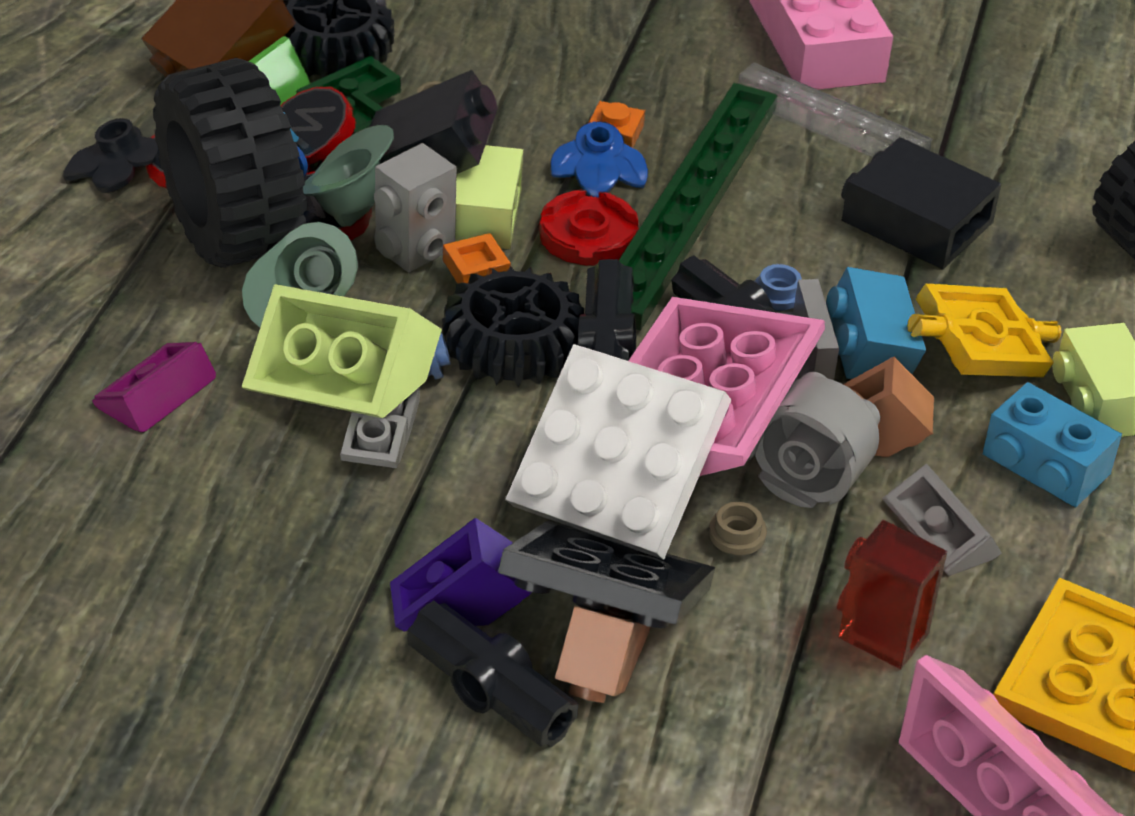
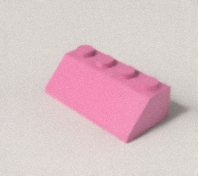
[899,655,1124,816]

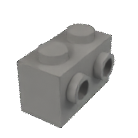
[374,143,457,273]

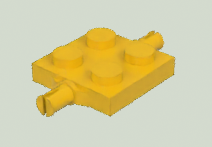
[907,283,1061,377]

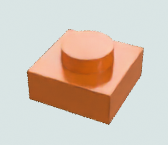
[589,101,645,148]
[443,233,511,284]

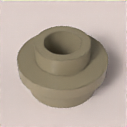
[709,502,767,555]

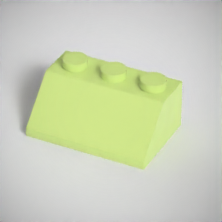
[242,284,442,418]

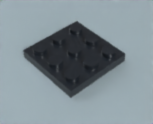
[498,520,715,628]

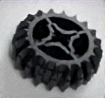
[282,0,394,78]
[442,265,584,387]

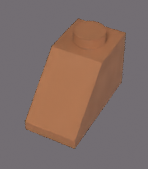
[843,357,934,457]
[555,605,651,703]

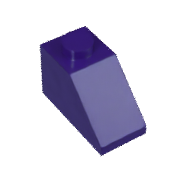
[390,518,532,631]

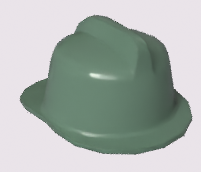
[303,125,394,227]
[242,222,358,327]

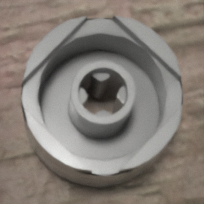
[749,372,881,508]

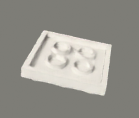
[505,344,732,560]

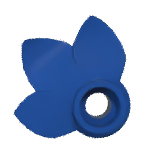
[551,122,648,197]

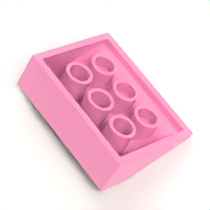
[629,297,825,476]

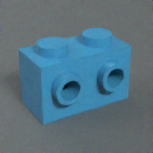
[826,267,926,379]
[982,382,1122,508]

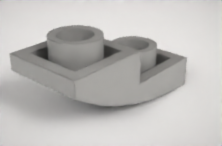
[340,388,420,468]

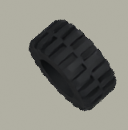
[153,58,307,268]

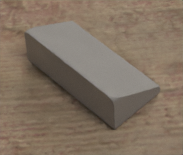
[882,463,1002,576]

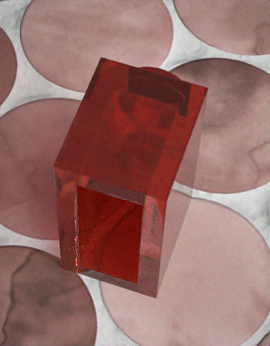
[837,520,948,670]

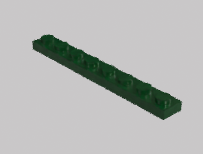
[619,83,778,331]

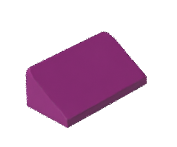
[92,342,216,432]

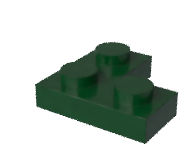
[297,56,401,135]

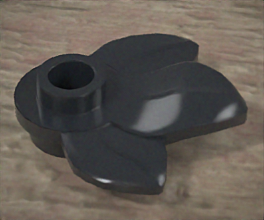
[63,118,159,193]

